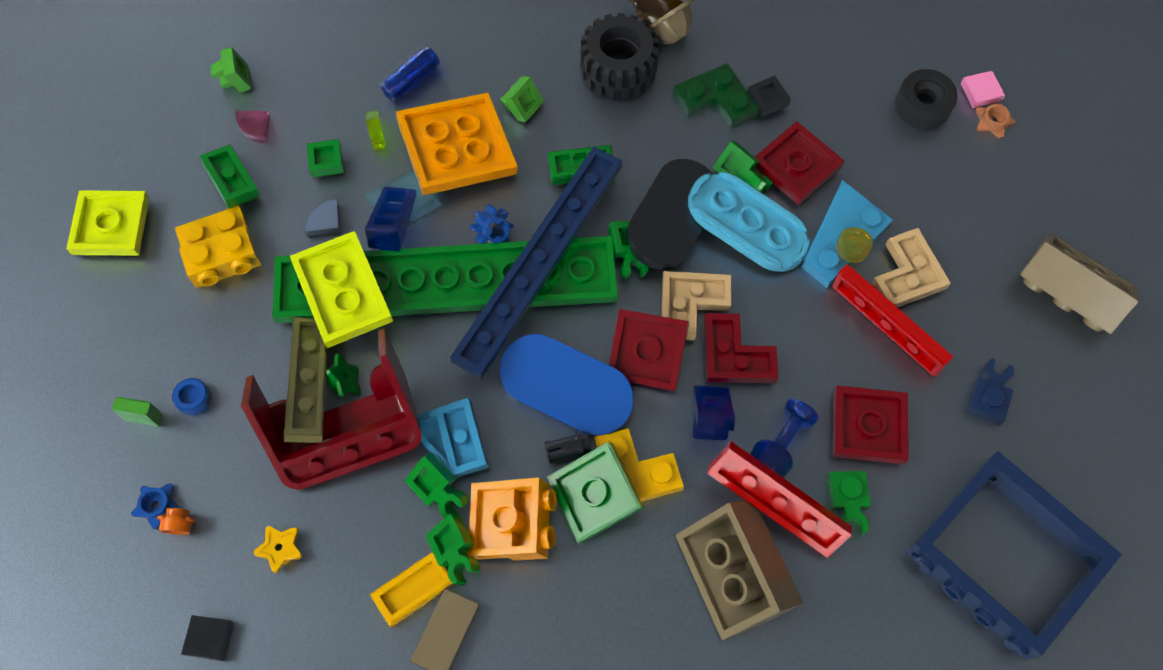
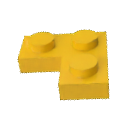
[594,428,684,501]

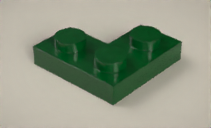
[673,63,759,128]

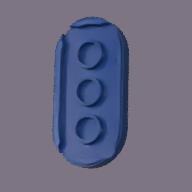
[500,334,634,436]

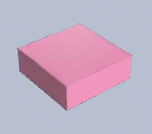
[960,71,1005,108]

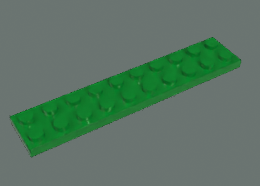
[272,236,618,323]

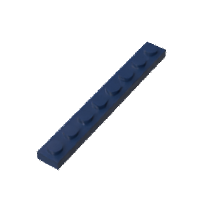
[450,146,622,379]

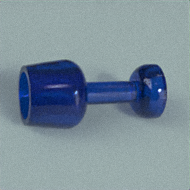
[750,399,819,478]

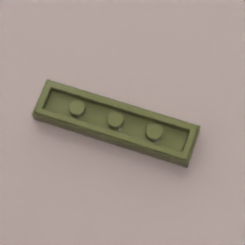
[284,317,327,443]

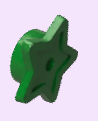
[326,354,361,397]

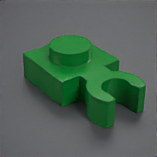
[608,221,649,279]
[404,453,470,518]
[827,471,871,536]
[425,513,480,585]

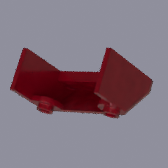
[241,328,421,490]

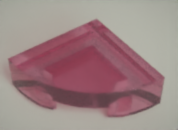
[235,111,270,144]

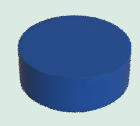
[172,378,212,415]

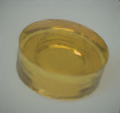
[836,227,873,263]

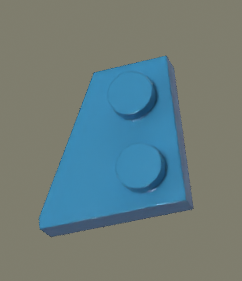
[417,398,489,479]

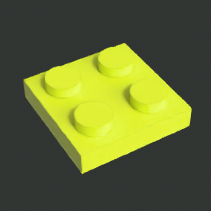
[66,190,150,256]

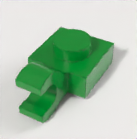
[712,141,773,193]

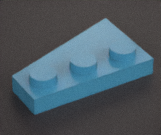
[802,180,893,288]

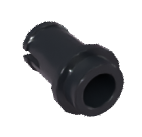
[544,430,591,464]

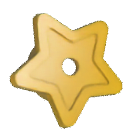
[253,526,303,573]

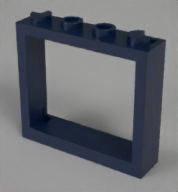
[906,451,1122,660]

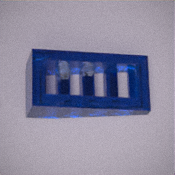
[365,186,417,252]

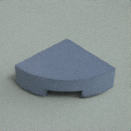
[305,199,340,237]

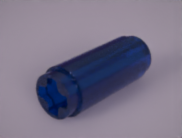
[379,46,440,102]

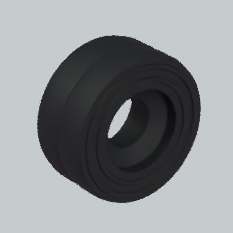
[895,69,957,129]

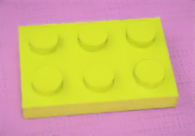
[290,231,393,348]

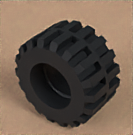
[580,13,659,100]

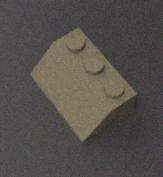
[1020,232,1139,334]
[675,500,804,640]

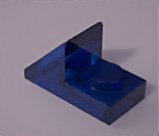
[692,385,735,440]

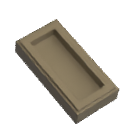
[410,589,480,670]

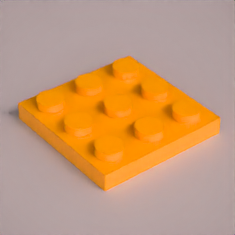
[396,93,518,196]

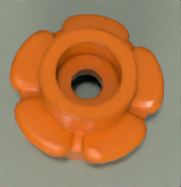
[157,508,196,535]

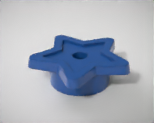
[131,483,180,529]

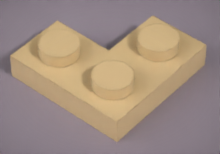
[872,228,951,307]
[661,271,731,341]

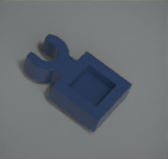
[966,359,1014,425]

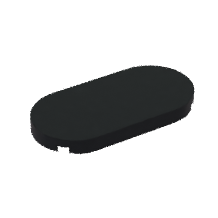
[626,159,713,269]

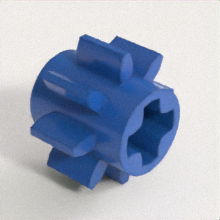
[469,204,514,244]

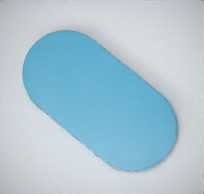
[688,172,810,272]

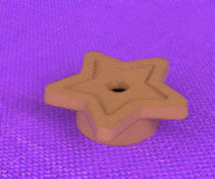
[976,103,1016,139]

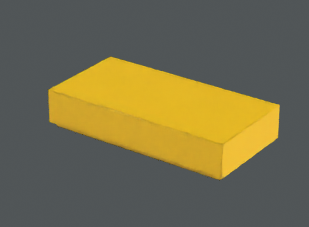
[370,552,455,628]

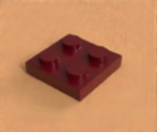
[755,121,844,206]
[609,309,690,391]
[832,385,909,465]

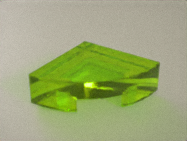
[365,110,386,151]

